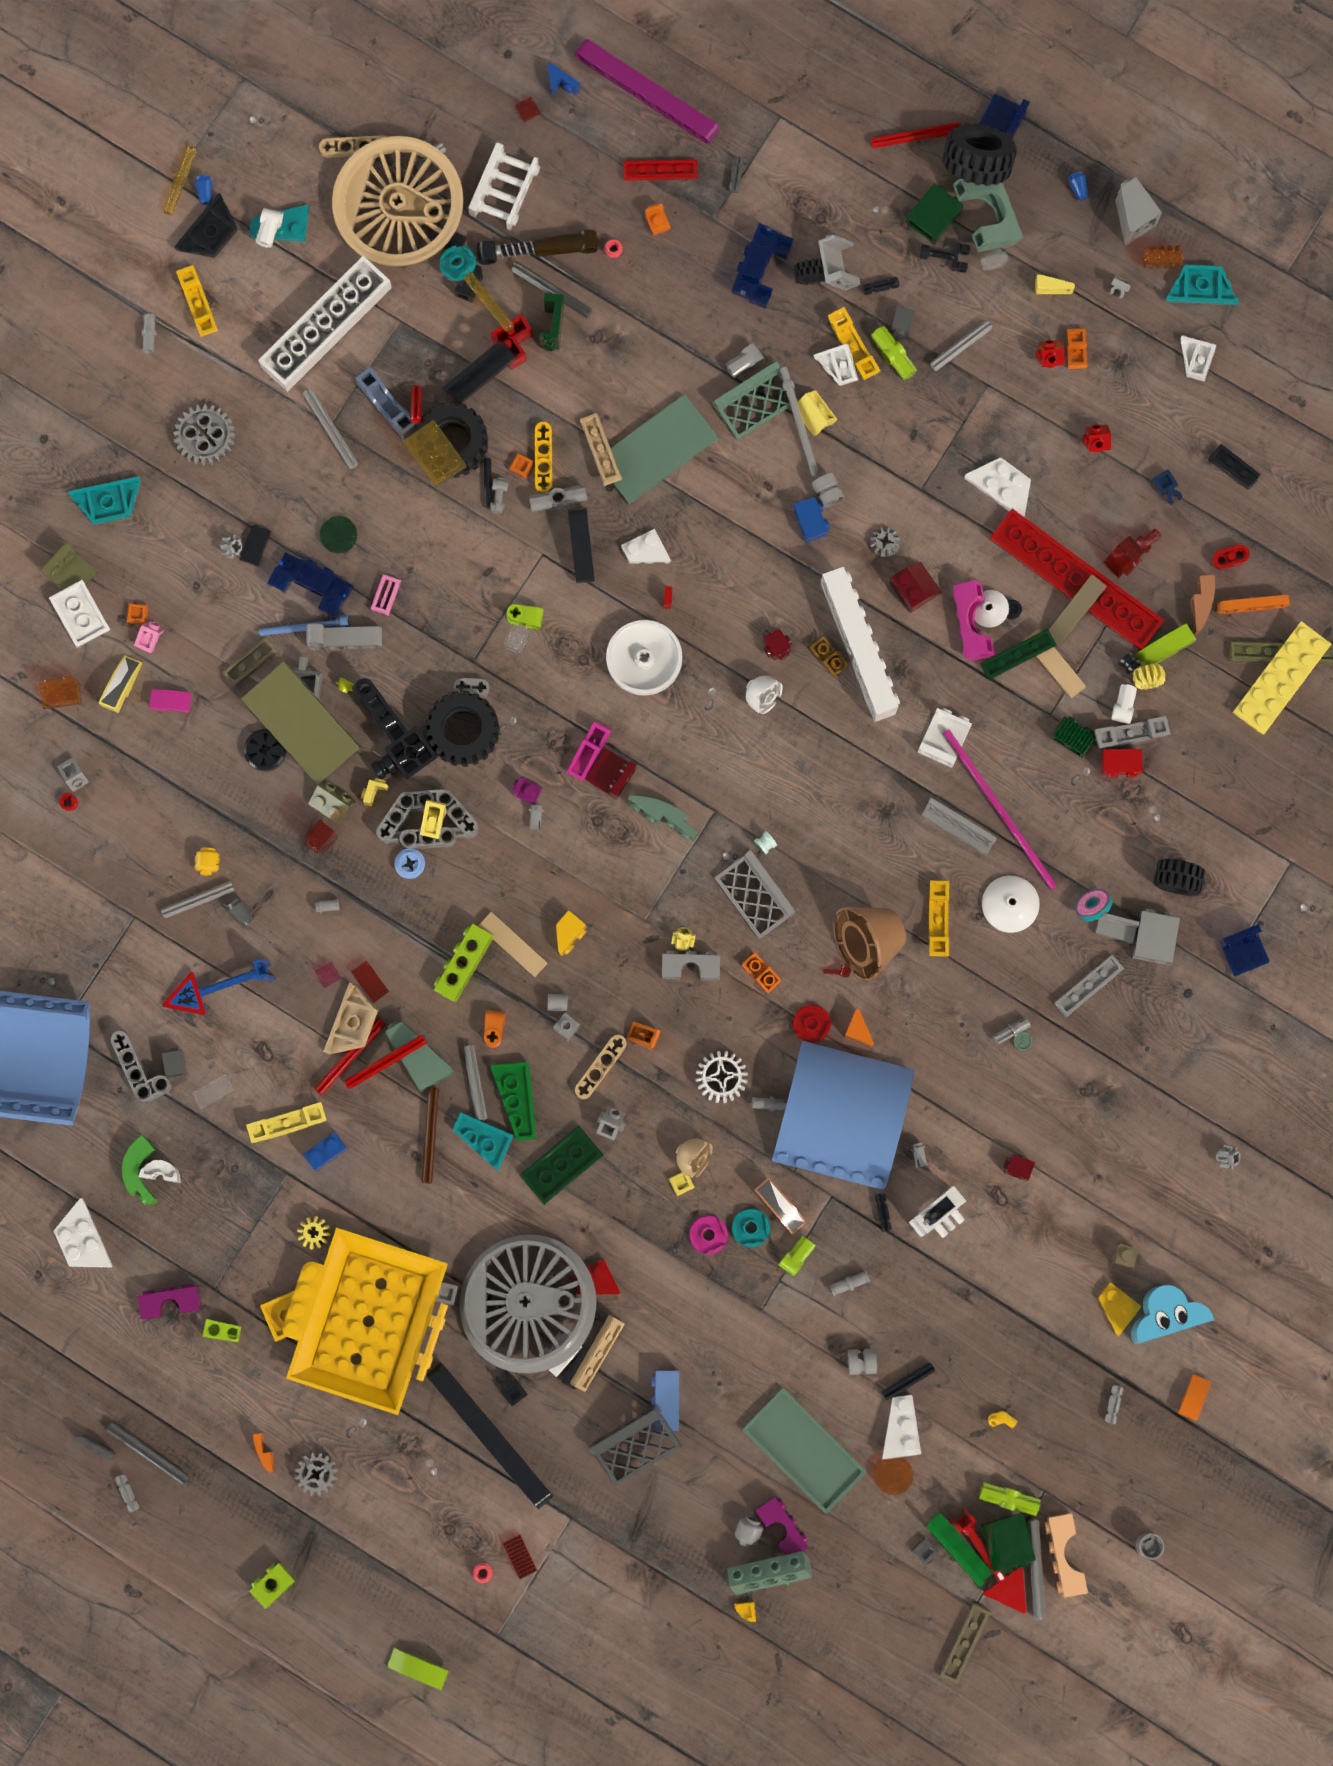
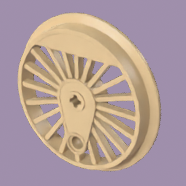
[332,136,463,266]

